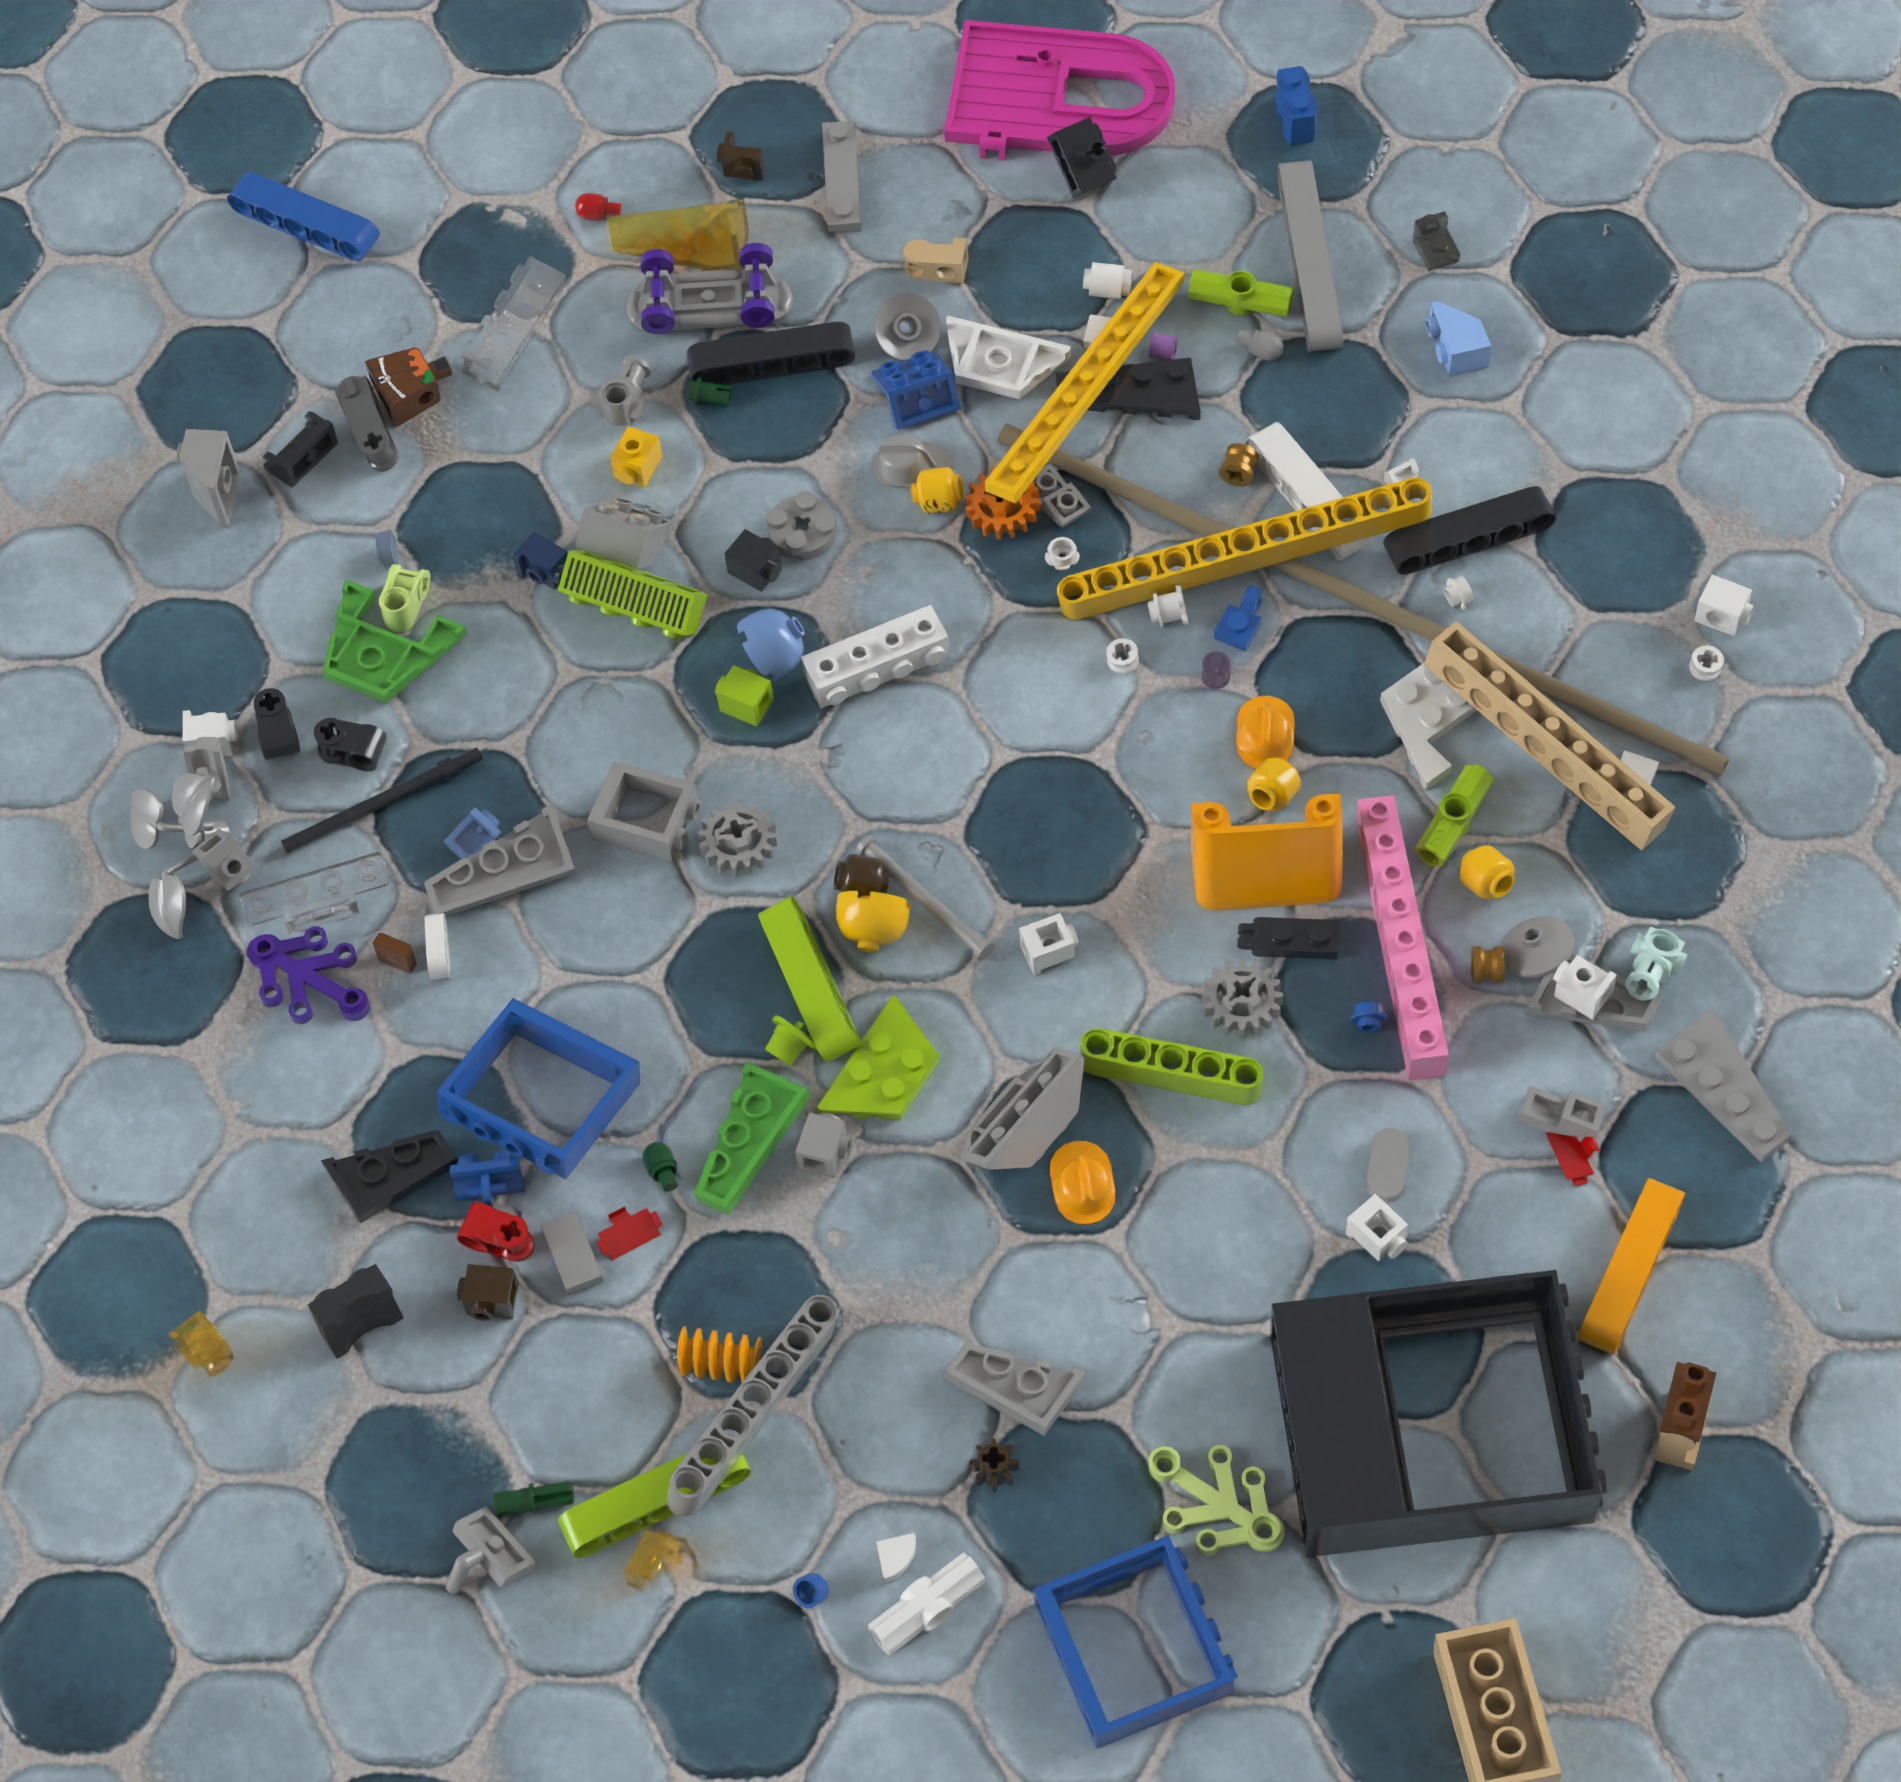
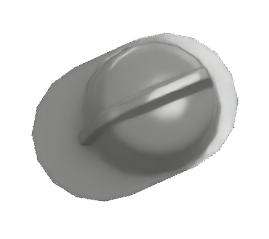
[871,433,954,488]

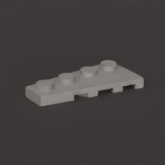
[424,804,576,917]
[1655,1008,1791,1163]

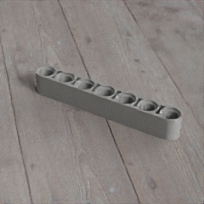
[1277,160,1343,352]
[667,1295,838,1516]

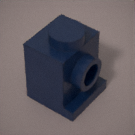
[513,532,568,590]

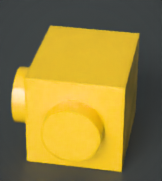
[610,426,663,488]

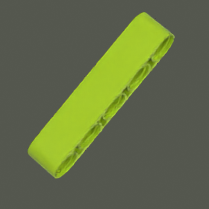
[758,895,861,1063]
[1080,1028,1263,1105]
[557,1435,752,1558]

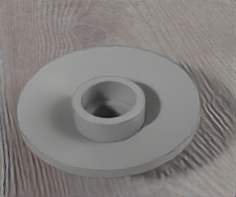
[874,293,941,361]
[1501,916,1574,978]

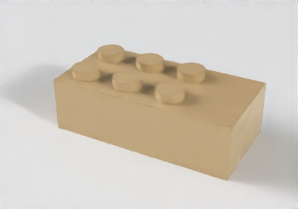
[1433,1618,1562,1782]

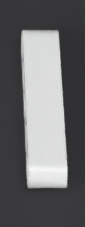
[1245,422,1372,561]

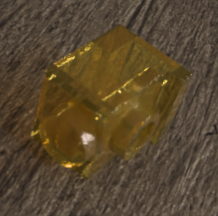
[169,1310,235,1377]

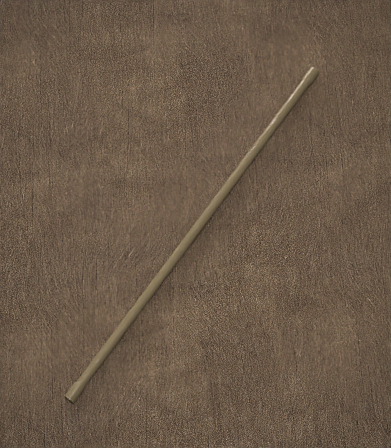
[998,424,1730,777]

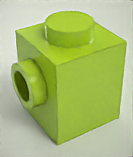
[715,665,774,727]

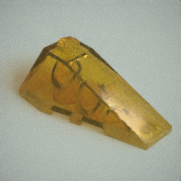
[607,199,749,271]

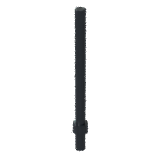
[281,747,483,853]

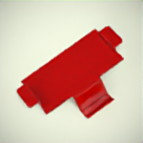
[1545,1132,1601,1186]
[597,1206,663,1260]

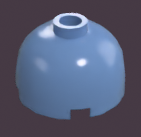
[737,608,805,682]

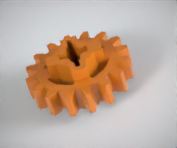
[965,468,1041,540]

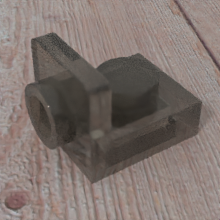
[1413,211,1460,271]

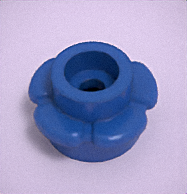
[1350,1002,1388,1032]

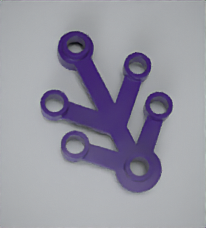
[247,926,370,1024]

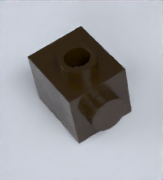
[457,1264,519,1321]

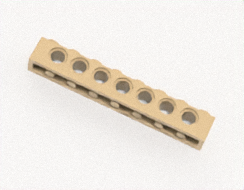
[1424,621,1676,851]

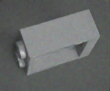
[587,761,701,862]

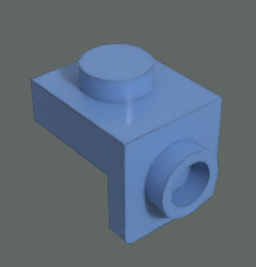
[443,807,501,859]

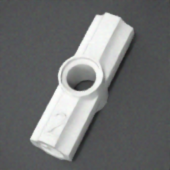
[868,1552,985,1656]

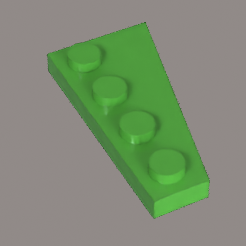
[694,1061,811,1216]

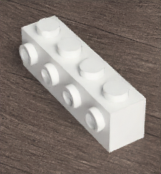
[801,605,950,709]

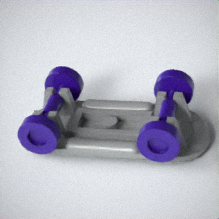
[626,243,793,334]

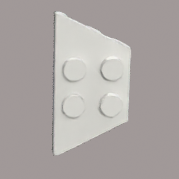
[946,316,1072,400]

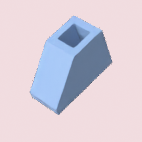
[1425,301,1491,376]

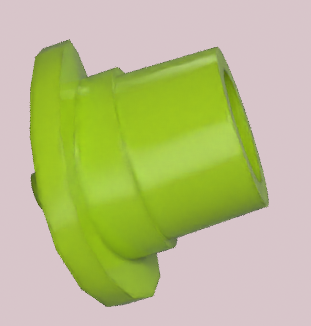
[765,1015,816,1066]

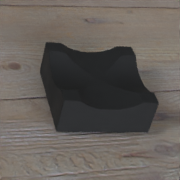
[307,1263,404,1359]

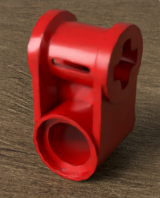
[456,1202,535,1262]

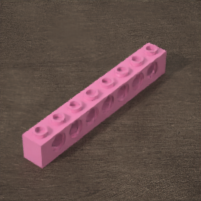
[1356,795,1449,1081]

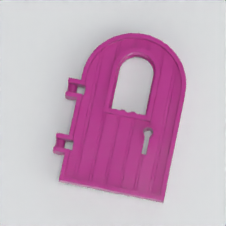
[944,20,1175,166]

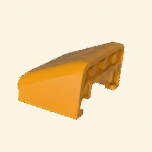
[1191,793,1343,911]

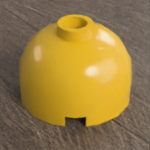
[836,891,911,952]

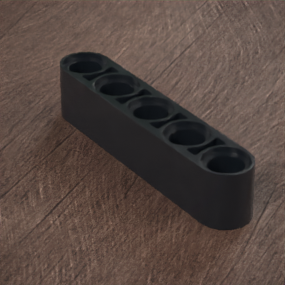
[687,322,856,385]
[1383,486,1557,575]

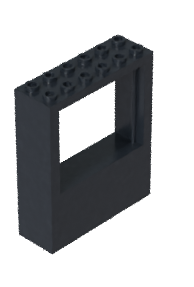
[1270,1270,1607,1558]

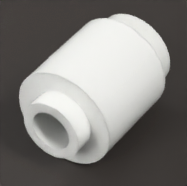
[1083,262,1133,299]

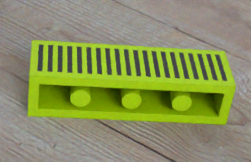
[558,549,708,639]

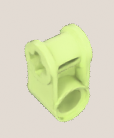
[379,564,430,633]

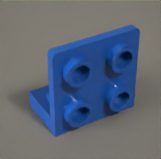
[871,350,961,430]

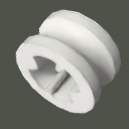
[1106,638,1139,674]
[1689,645,1724,681]

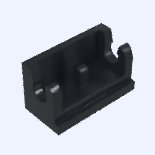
[263,411,338,488]

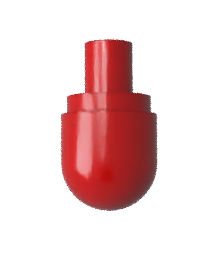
[575,193,622,221]

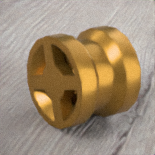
[1219,443,1260,487]
[1471,946,1504,984]

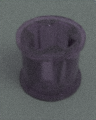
[1202,651,1231,689]

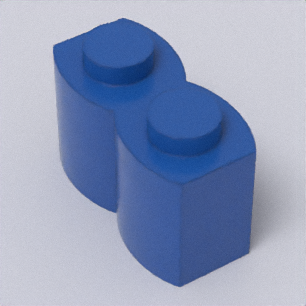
[1275,66,1317,145]

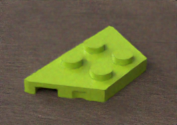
[817,995,939,1121]

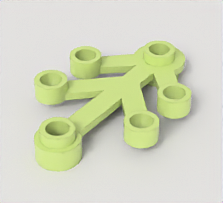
[1149,1445,1285,1556]

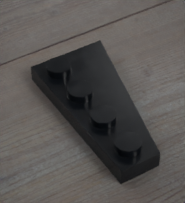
[1056,357,1201,420]

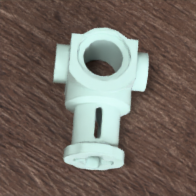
[1625,927,1688,1001]

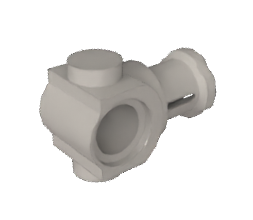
[592,355,652,426]

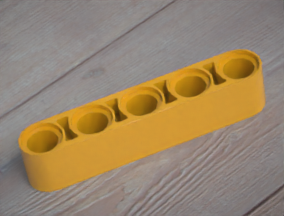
[1577,1178,1686,1355]

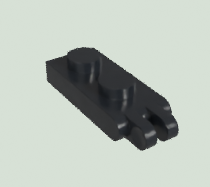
[1237,917,1339,960]

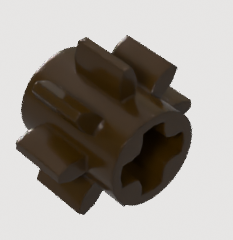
[969,1438,1019,1492]

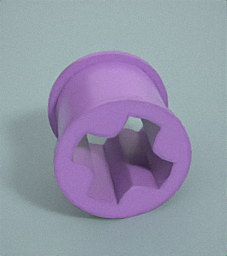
[1149,331,1178,360]

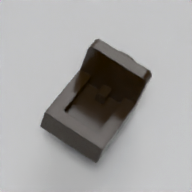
[717,131,765,180]

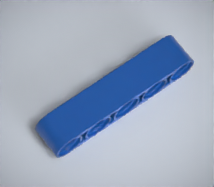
[227,172,380,262]

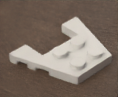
[1380,662,1477,791]

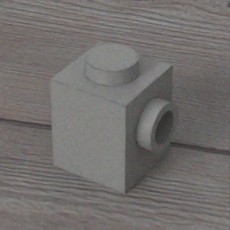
[191,829,256,891]
[795,1112,852,1178]

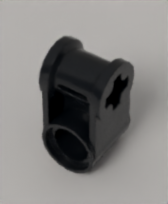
[254,688,301,761]
[314,718,387,772]

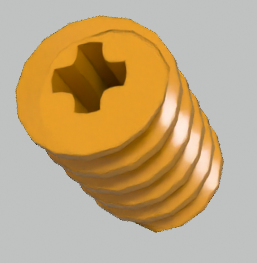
[677,1326,763,1383]

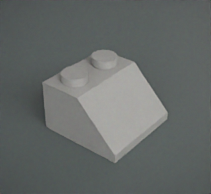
[177,429,241,528]

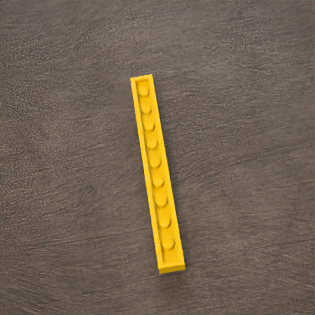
[985,262,1185,503]

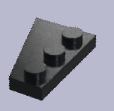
[321,1130,458,1223]

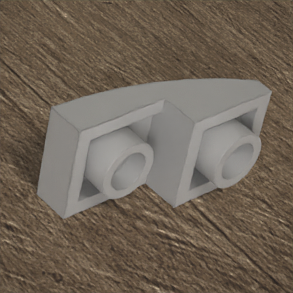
[1033,463,1091,528]

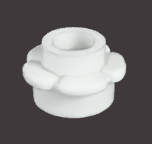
[1045,537,1080,571]
[1443,576,1474,610]

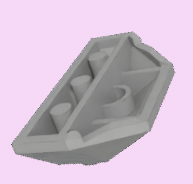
[962,1047,1084,1170]

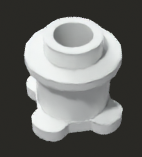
[1148,584,1189,628]

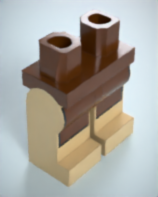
[1653,1362,1717,1471]

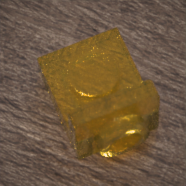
[624,1529,684,1591]

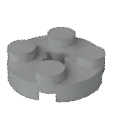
[767,491,837,560]

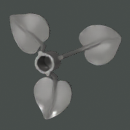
[129,773,230,939]

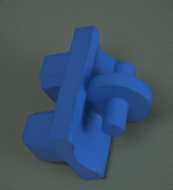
[450,1150,525,1207]

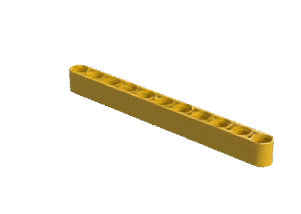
[1057,477,1433,620]

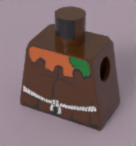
[365,347,453,428]

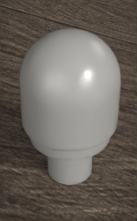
[1236,329,1284,361]

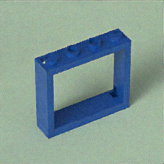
[436,998,640,1180]
[1033,1535,1238,1749]

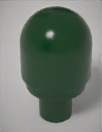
[642,1142,678,1192]

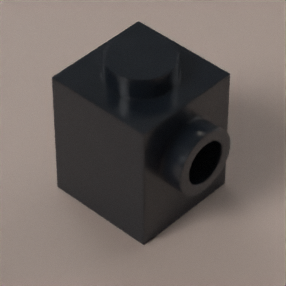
[724,529,782,592]

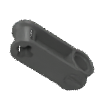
[334,375,398,472]

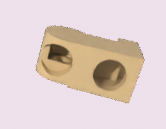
[903,237,969,284]

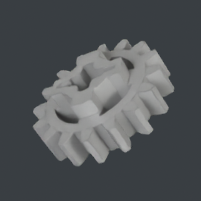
[697,800,778,877]
[1201,958,1283,1038]

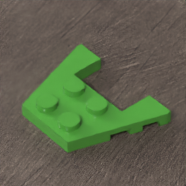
[323,580,467,703]

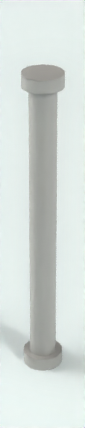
[856,835,994,961]

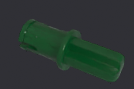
[494,1482,575,1518]

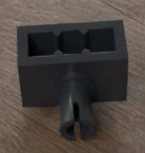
[1047,117,1117,199]

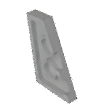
[1526,954,1663,1032]
[944,1342,1086,1436]

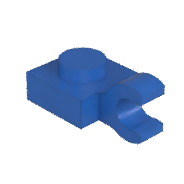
[1214,585,1263,652]

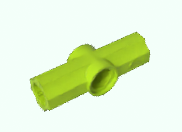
[1188,269,1294,317]
[1415,764,1494,867]

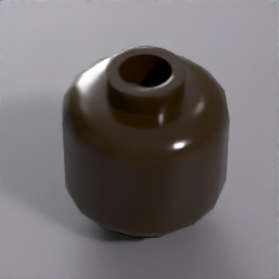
[833,854,889,898]

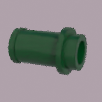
[688,377,732,407]

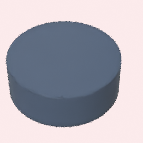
[376,530,399,566]

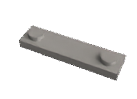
[822,120,861,233]

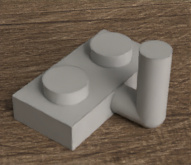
[446,1506,536,1594]

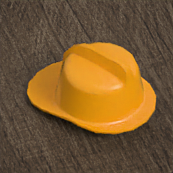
[1236,696,1295,769]
[1050,1141,1115,1225]

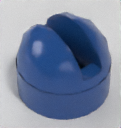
[793,1573,829,1608]

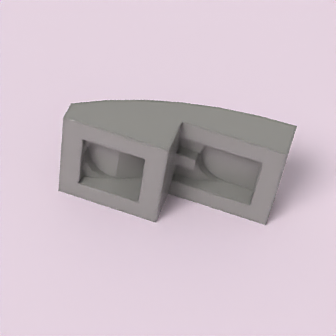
[1517,1086,1606,1137]

